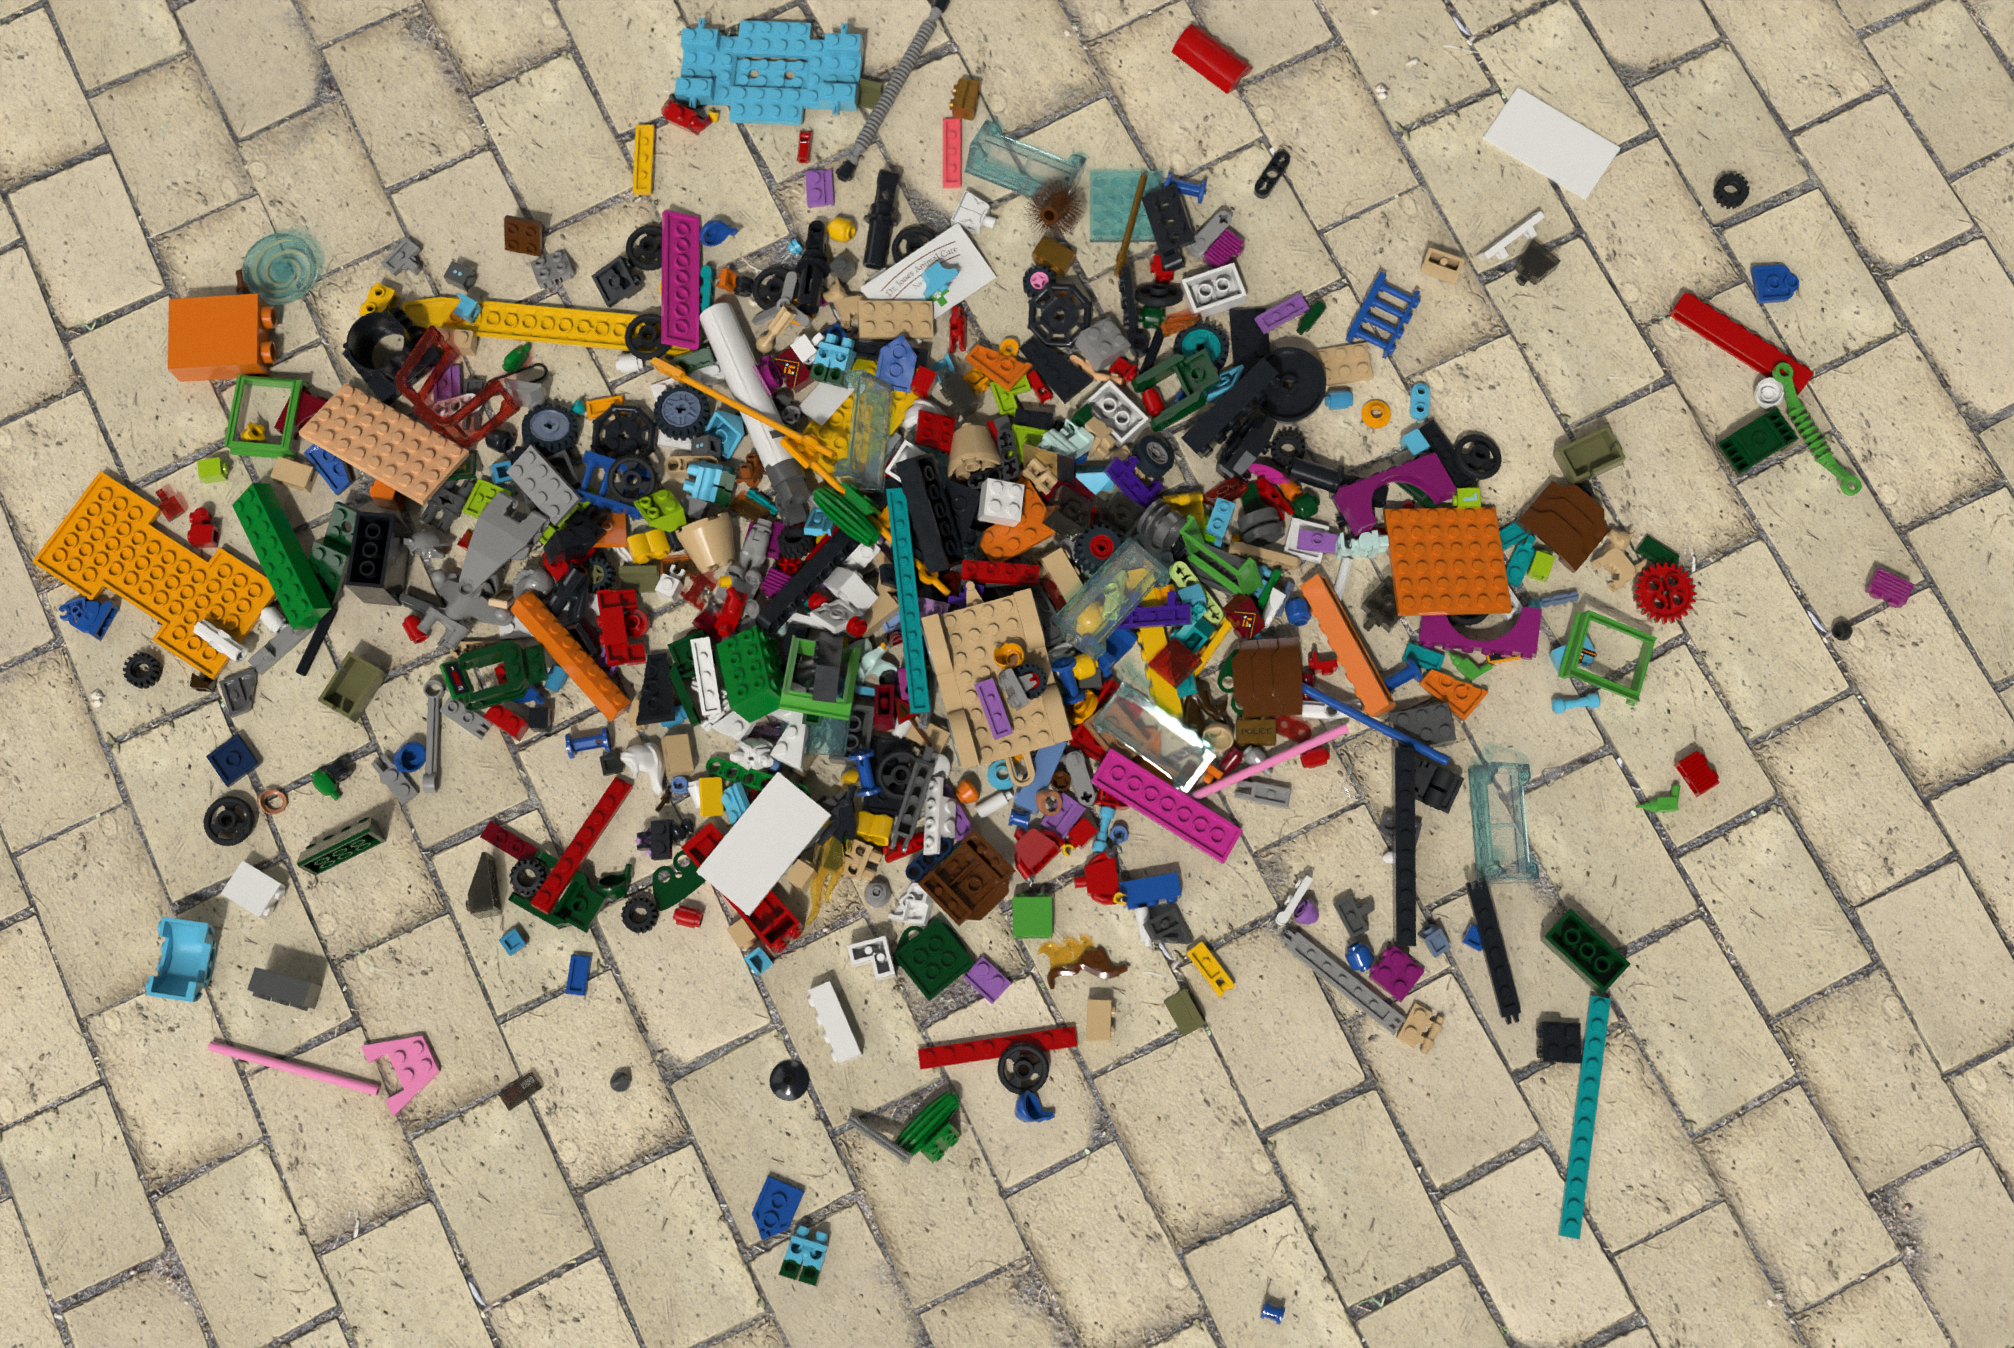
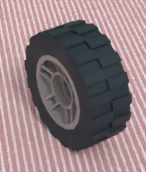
[1132,435,1174,479]

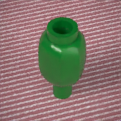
[502,344,531,374]
[311,769,341,801]

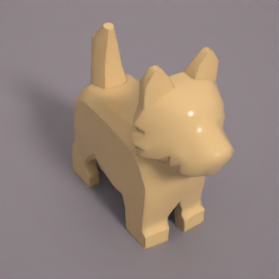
[822,277,868,329]
[1591,529,1647,592]

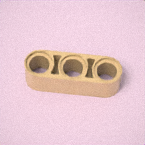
[664,456,720,478]

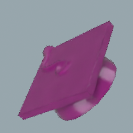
[753,355,783,395]

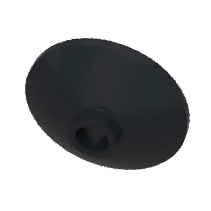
[769,1061,809,1101]

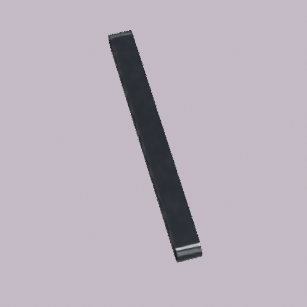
[755,477,902,635]

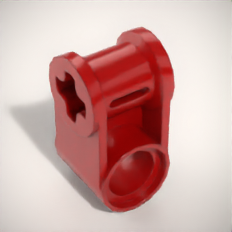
[1094,787,1130,810]

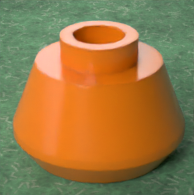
[955,779,980,804]

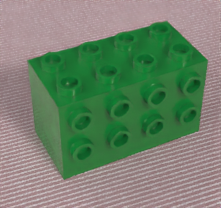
[716,625,785,723]

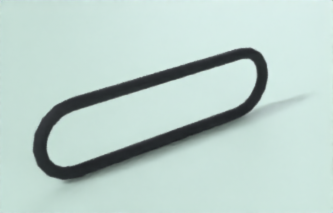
[485,363,547,396]

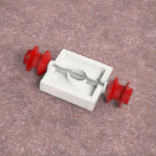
[808,592,867,637]

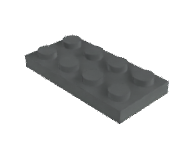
[1175,544,1247,597]

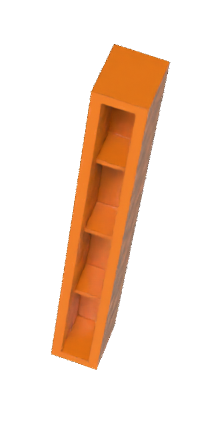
[1300,574,1397,718]
[510,590,631,722]

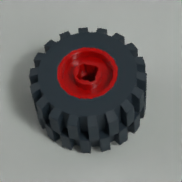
[1073,524,1125,576]

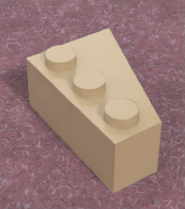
[1037,547,1090,609]

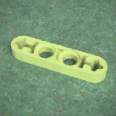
[1169,561,1223,625]

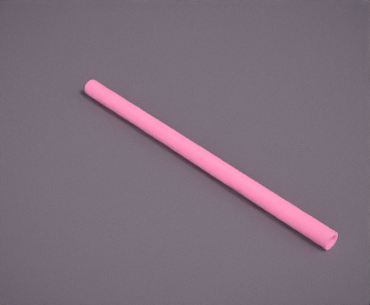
[1187,723,1349,801]
[208,1041,380,1096]

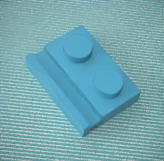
[804,507,836,536]
[722,782,750,826]

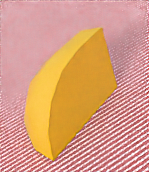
[839,768,860,789]

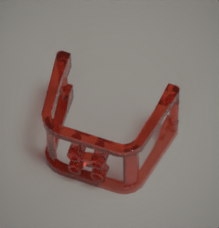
[395,326,520,448]

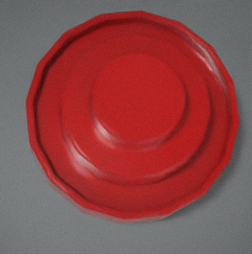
[624,609,650,638]

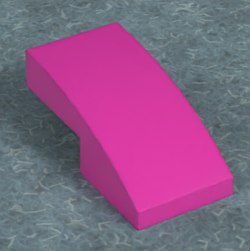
[1249,463,1290,484]

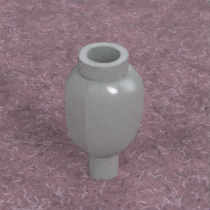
[1242,745,1273,777]

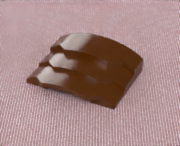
[1515,481,1610,573]
[1231,637,1303,718]
[918,829,1016,926]

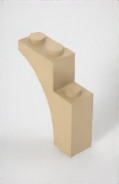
[862,551,899,639]

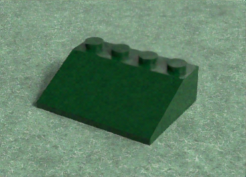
[297,817,386,876]

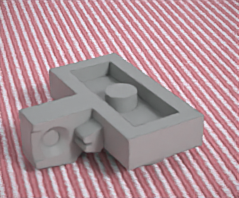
[381,237,421,277]

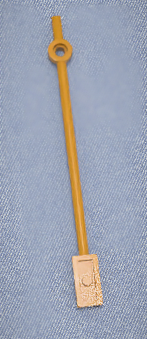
[650,357,836,458]
[780,436,951,597]

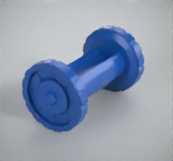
[1164,171,1207,204]
[1051,656,1086,705]
[1383,658,1423,692]
[565,727,612,759]
[848,749,882,796]

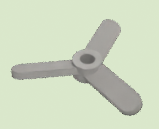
[752,271,811,327]

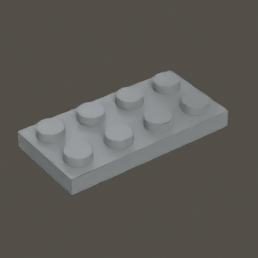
[506,445,582,526]

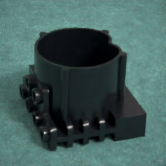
[342,306,444,406]

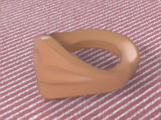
[257,789,287,814]
[1035,789,1062,816]

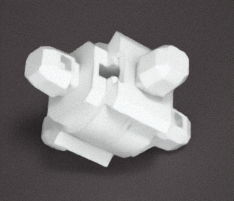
[730,738,775,770]

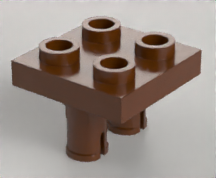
[504,215,545,257]

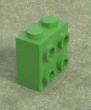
[1012,893,1052,939]

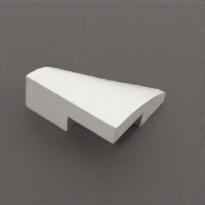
[1260,588,1286,635]
[888,883,934,926]

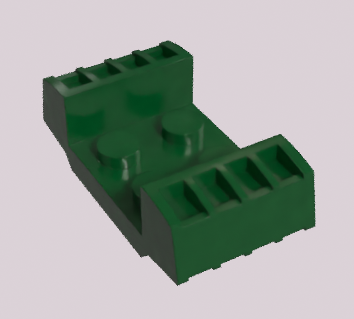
[1716,408,1799,477]

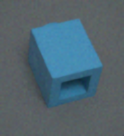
[489,460,513,485]

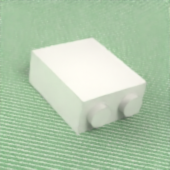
[221,860,287,920]

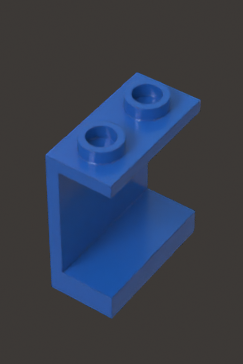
[1077,621,1138,673]

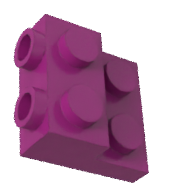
[1369,945,1425,1003]

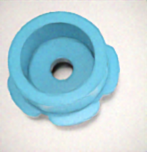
[787,238,804,255]

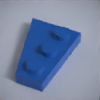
[304,444,352,495]

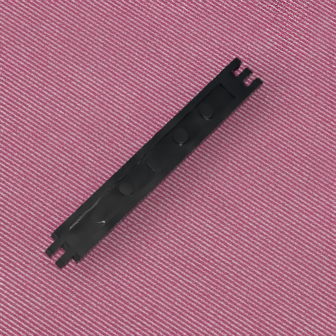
[1465,878,1521,1025]

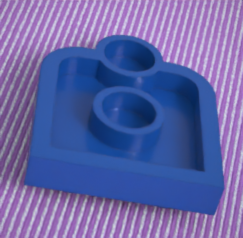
[1751,265,1799,304]

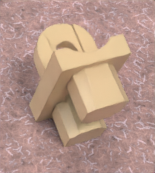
[1022,457,1058,495]

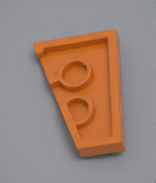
[965,344,1032,392]
[1419,669,1489,721]

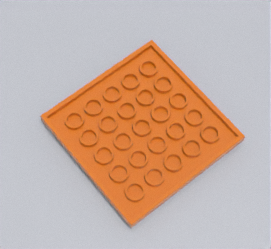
[1383,507,1512,616]

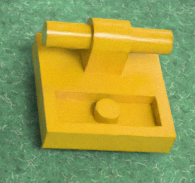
[1163,491,1206,530]

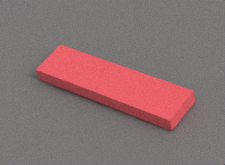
[943,118,961,188]

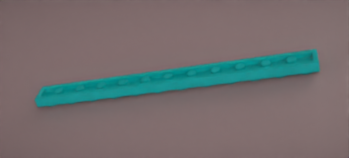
[886,488,930,714]
[1558,995,1611,1239]

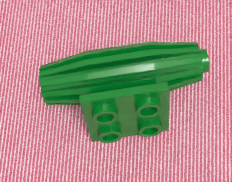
[813,482,882,547]
[894,1091,961,1163]

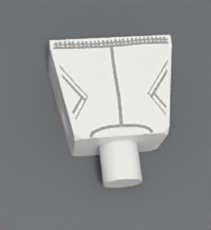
[951,190,997,234]

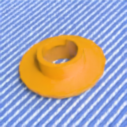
[1361,400,1391,429]

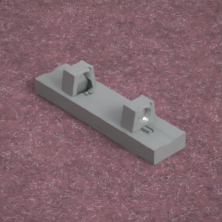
[248,623,318,676]

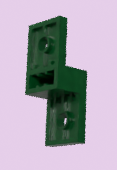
[308,501,359,607]

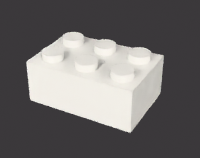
[1180,263,1247,321]
[1082,380,1149,448]

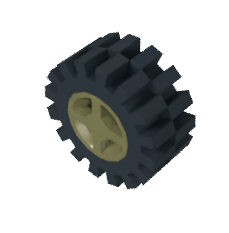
[581,557,616,593]

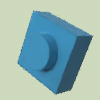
[499,928,527,956]

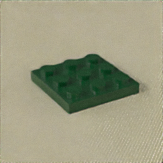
[892,918,975,1002]

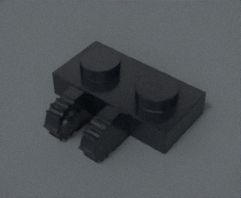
[564,506,608,546]
[637,819,672,861]

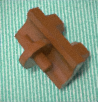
[736,453,764,487]

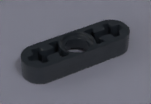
[1254,151,1290,199]

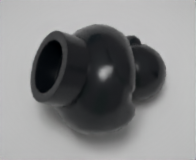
[671,818,694,845]

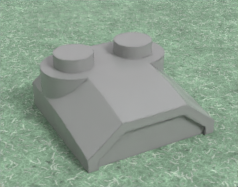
[504,378,549,411]

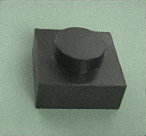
[599,752,623,776]

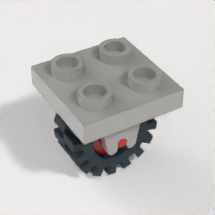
[998,663,1048,711]

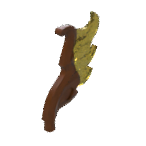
[1037,937,1128,990]

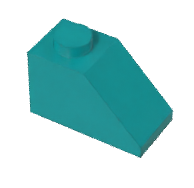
[1172,617,1216,659]

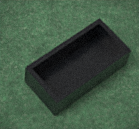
[809,631,844,703]

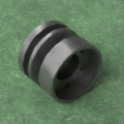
[1137,499,1187,550]

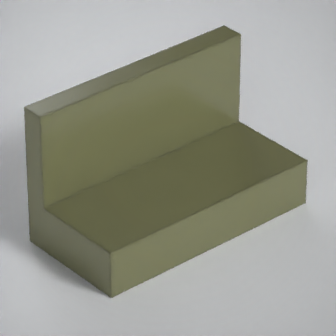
[858,78,883,110]
[619,565,660,593]
[1164,989,1205,1037]

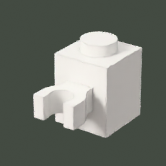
[790,332,826,366]
[655,564,686,603]

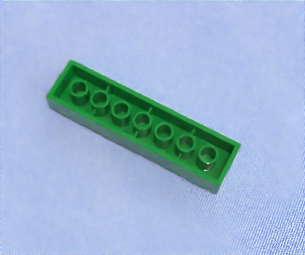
[232,483,331,630]

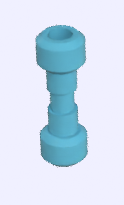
[1552,692,1601,714]
[1092,806,1116,853]

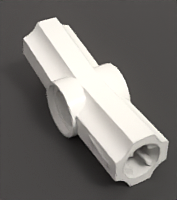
[193,619,248,663]
[1301,699,1361,722]

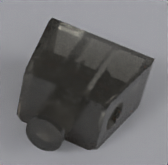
[1515,239,1561,286]

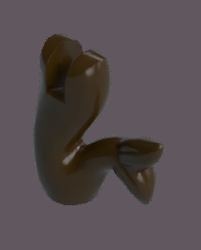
[1182,688,1228,743]

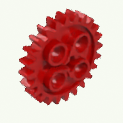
[1632,562,1697,625]

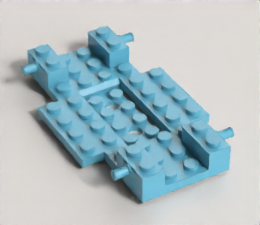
[675,17,864,125]

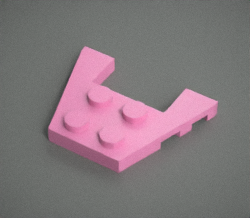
[361,1036,441,1116]

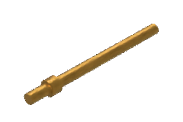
[1113,174,1148,277]

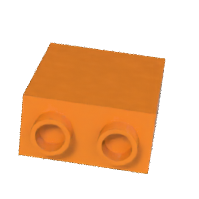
[168,293,277,382]

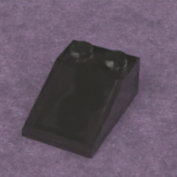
[466,852,502,919]

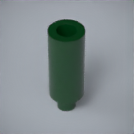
[1296,301,1326,335]

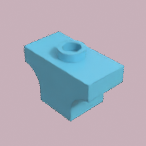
[921,262,959,300]

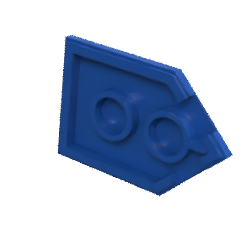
[874,334,917,393]
[752,1176,805,1240]

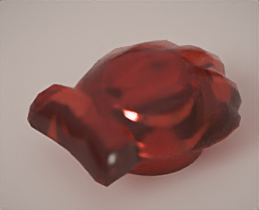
[942,570,961,596]

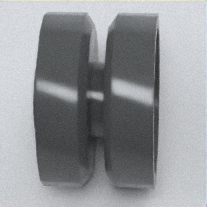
[1237,507,1285,547]

